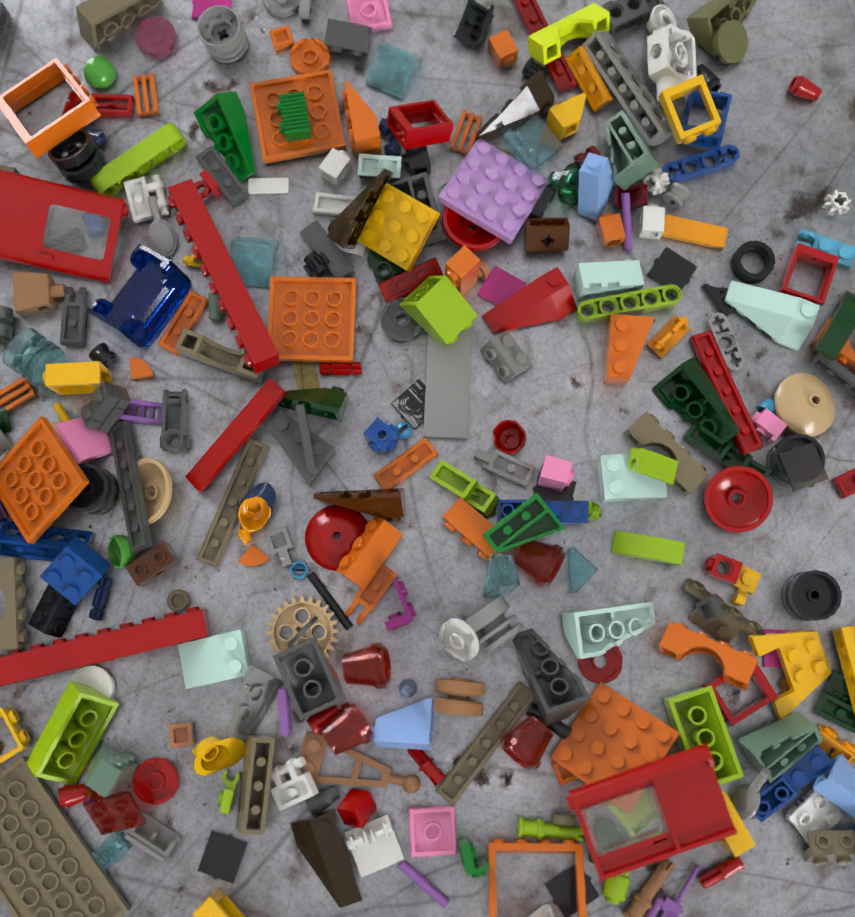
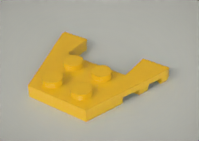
[748,630,831,719]

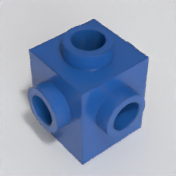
[363,417,398,454]

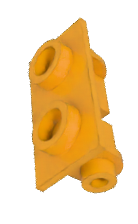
[646,314,691,359]
[818,722,855,765]

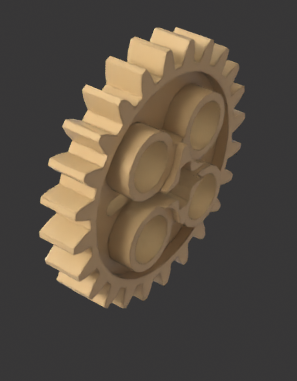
[266,595,340,658]

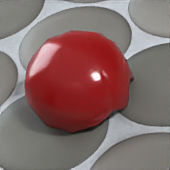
[493,419,526,455]

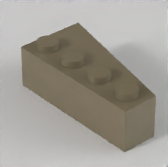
[76,0,162,52]

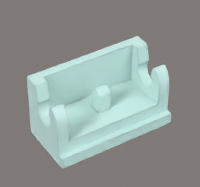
[358,154,402,179]

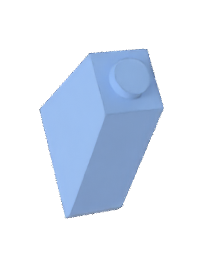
[578,153,615,221]
[371,698,435,750]
[813,753,855,818]

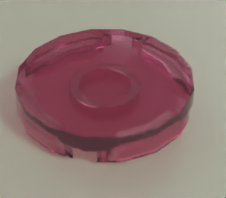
[135,16,177,58]

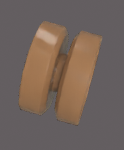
[433,677,485,716]

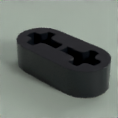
[528,184,557,219]

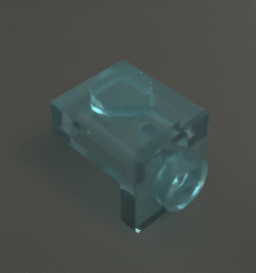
[91,828,134,871]

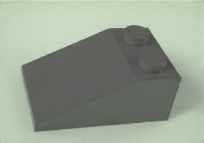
[273,637,345,720]

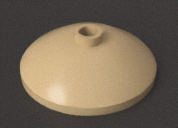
[774,373,836,437]
[120,458,172,524]

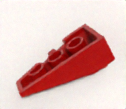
[482,267,577,334]

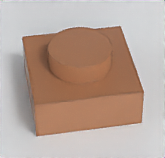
[168,722,195,748]

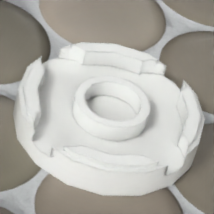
[439,618,479,662]
[70,665,115,698]

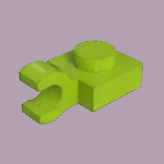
[218,769,241,814]

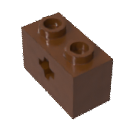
[524,218,570,253]
[125,541,181,587]

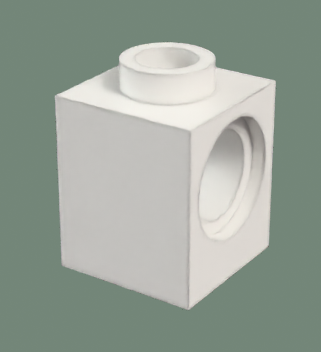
[319,148,352,187]
[638,204,665,239]

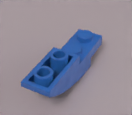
[497,499,589,525]
[755,745,834,823]

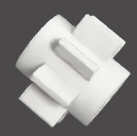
[643,168,670,196]
[822,190,851,218]

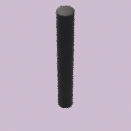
[307,571,353,631]

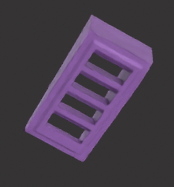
[118,399,162,426]

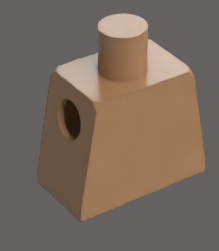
[12,272,66,318]

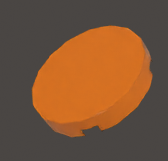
[289,38,331,75]

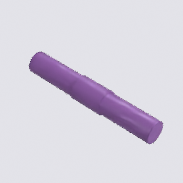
[621,193,632,250]
[398,860,450,908]

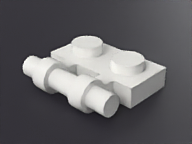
[124,174,170,224]
[270,756,319,811]

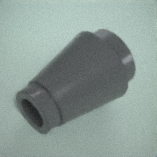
[305,786,340,815]

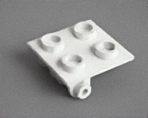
[784,786,844,845]
[344,814,405,878]

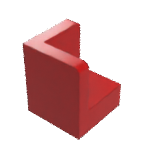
[337,788,377,829]

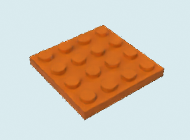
[249,69,346,164]
[267,276,357,363]
[0,416,89,544]
[550,682,680,814]

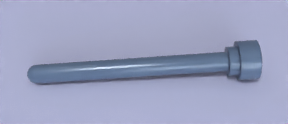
[399,679,417,698]

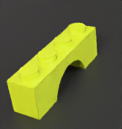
[528,3,610,65]

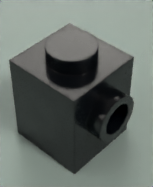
[402,146,431,177]

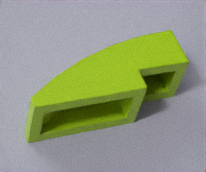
[429,459,500,518]
[611,530,686,566]

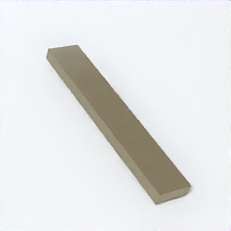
[196,438,270,568]
[435,681,534,806]

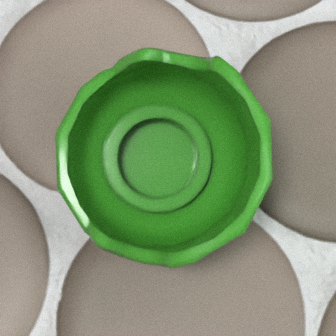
[83,56,116,89]
[108,535,136,569]

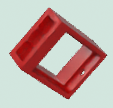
[387,100,453,150]
[777,243,839,308]
[702,664,778,726]

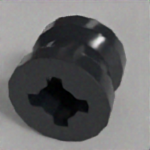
[89,343,118,368]

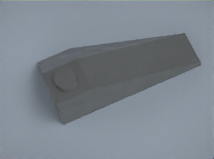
[512,629,590,726]

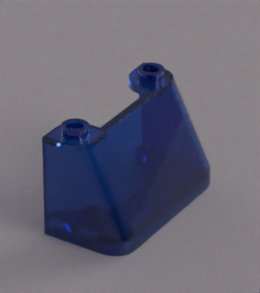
[87,243,191,348]

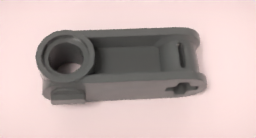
[160,389,190,455]

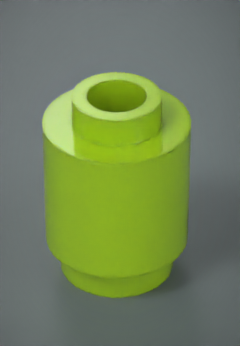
[602,872,630,905]

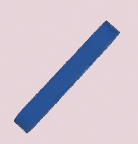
[662,145,740,185]

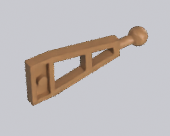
[300,731,420,793]

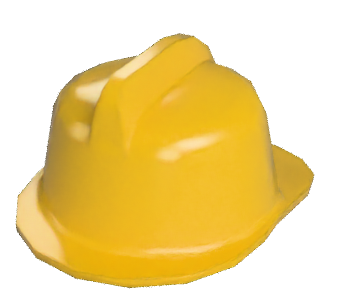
[192,737,245,776]

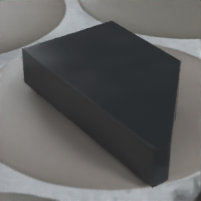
[701,283,736,317]

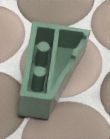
[605,109,659,191]
[738,711,823,784]
[85,740,140,798]

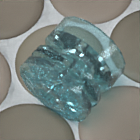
[3,328,65,387]

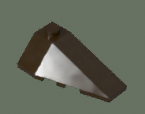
[475,70,555,143]
[327,169,393,249]
[290,808,362,908]

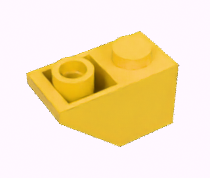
[546,93,586,140]

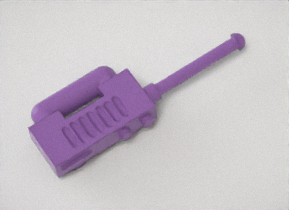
[644,864,701,917]

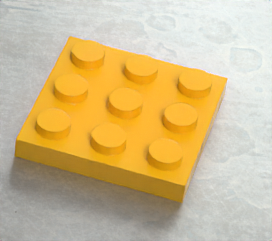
[357,183,441,272]

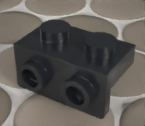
[452,0,495,48]
[28,584,79,638]

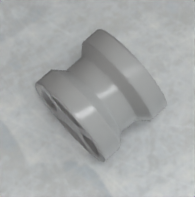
[662,182,690,209]

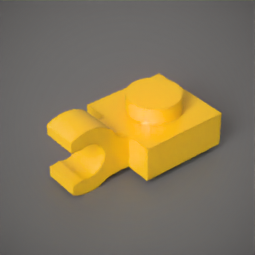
[731,565,761,606]

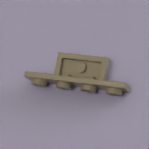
[685,578,763,644]

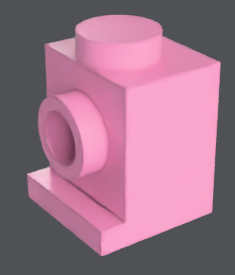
[751,408,788,445]

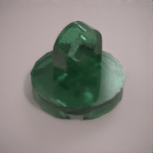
[547,163,582,207]

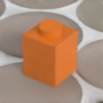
[488,30,519,69]
[596,213,626,249]

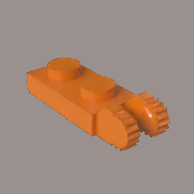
[345,564,398,625]

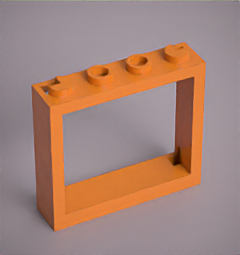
[0,58,101,158]
[487,839,587,917]

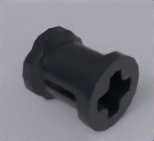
[522,57,549,77]

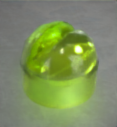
[589,502,602,521]

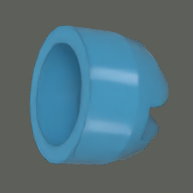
[757,399,776,414]
[395,422,412,440]
[290,561,308,580]

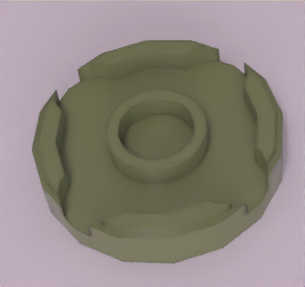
[713,19,748,64]

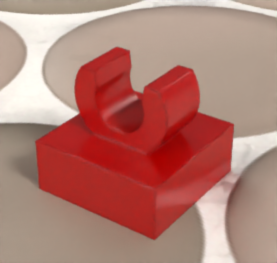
[195,169,222,199]

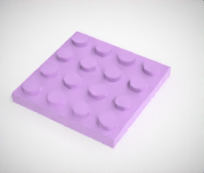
[437,139,551,245]

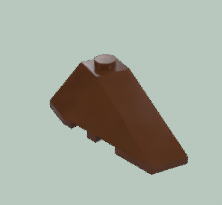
[313,488,406,521]

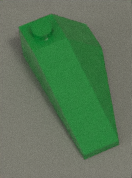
[194,91,255,181]

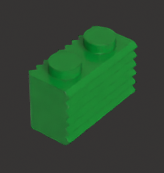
[276,91,312,142]

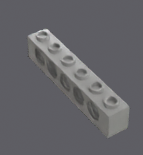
[582,30,673,146]

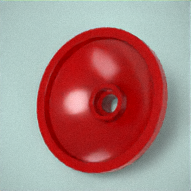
[442,206,500,251]
[704,466,773,533]
[305,505,368,571]

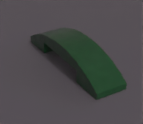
[814,290,855,361]

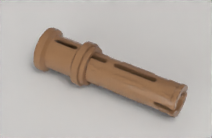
[622,858,676,917]

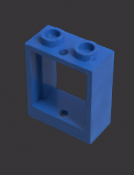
[681,90,732,150]

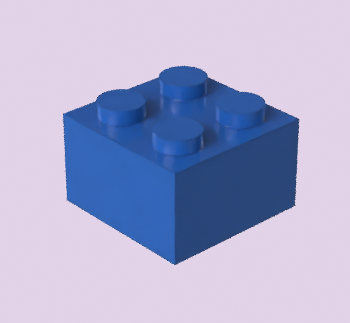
[39,536,111,605]

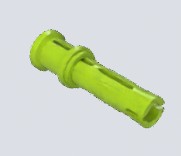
[516,816,584,842]

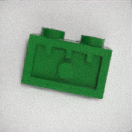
[457,837,490,878]

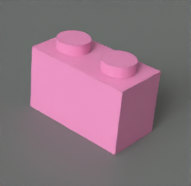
[537,455,575,492]

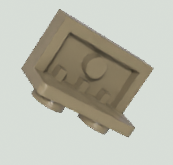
[803,830,855,866]

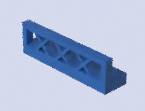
[0,521,94,562]

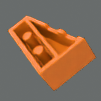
[604,314,655,385]

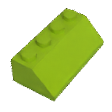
[26,681,119,784]
[662,685,744,785]

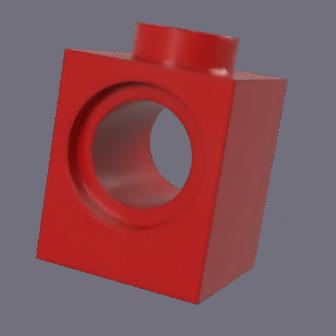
[704,553,743,585]

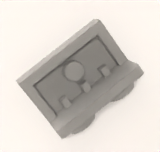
[481,331,533,384]

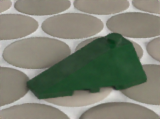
[652,357,740,445]
[277,386,348,422]

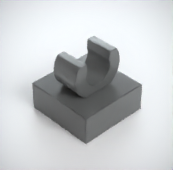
[695,595,728,625]

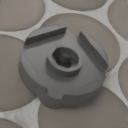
[380,297,422,342]

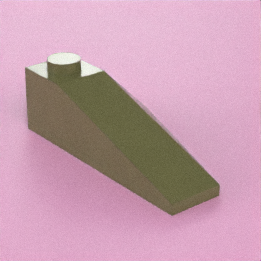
[687,0,756,57]

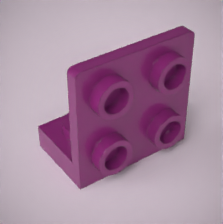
[384,577,417,632]

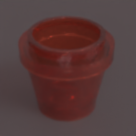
[513,540,565,587]
[342,642,391,689]
[319,702,373,756]
[500,715,554,771]

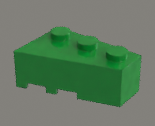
[482,493,565,553]

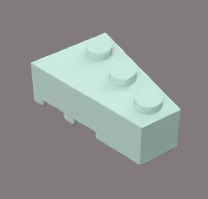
[573,259,644,301]

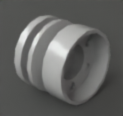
[197,5,248,63]
[464,595,524,654]

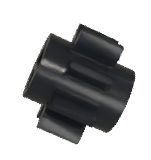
[303,251,330,277]

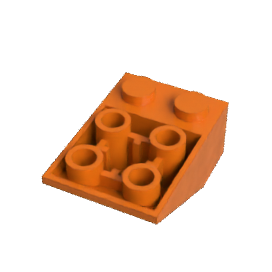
[342,81,382,159]

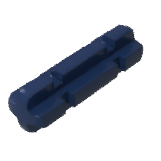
[89,576,113,621]

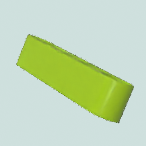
[89,123,187,196]
[575,284,682,325]

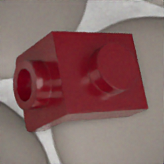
[613,182,648,210]

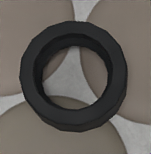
[731,240,775,284]

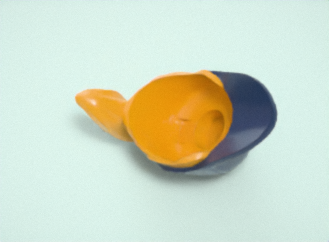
[236,483,276,545]

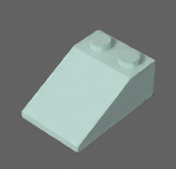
[596,454,667,503]
[178,630,251,689]

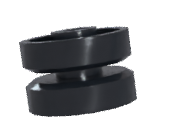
[48,128,105,183]
[767,434,825,487]
[68,463,119,515]
[781,570,842,621]

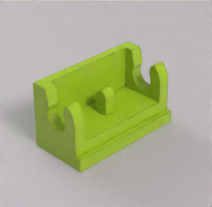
[628,448,679,485]

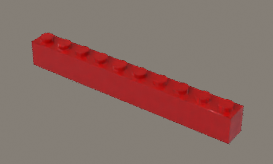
[167,179,280,374]
[0,606,212,687]

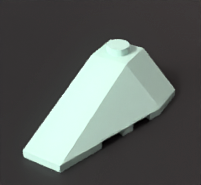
[724,281,820,351]
[561,602,656,659]

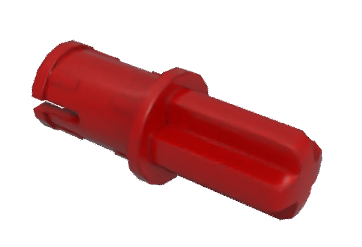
[407,749,446,787]
[698,856,745,889]

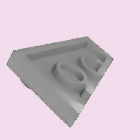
[228,664,283,741]

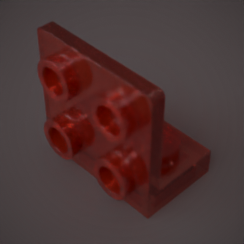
[83,786,146,835]

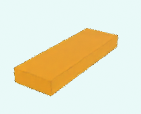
[565,46,613,112]
[661,214,728,250]

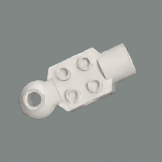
[647,4,697,108]

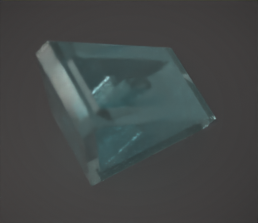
[567,547,598,594]
[484,554,520,598]

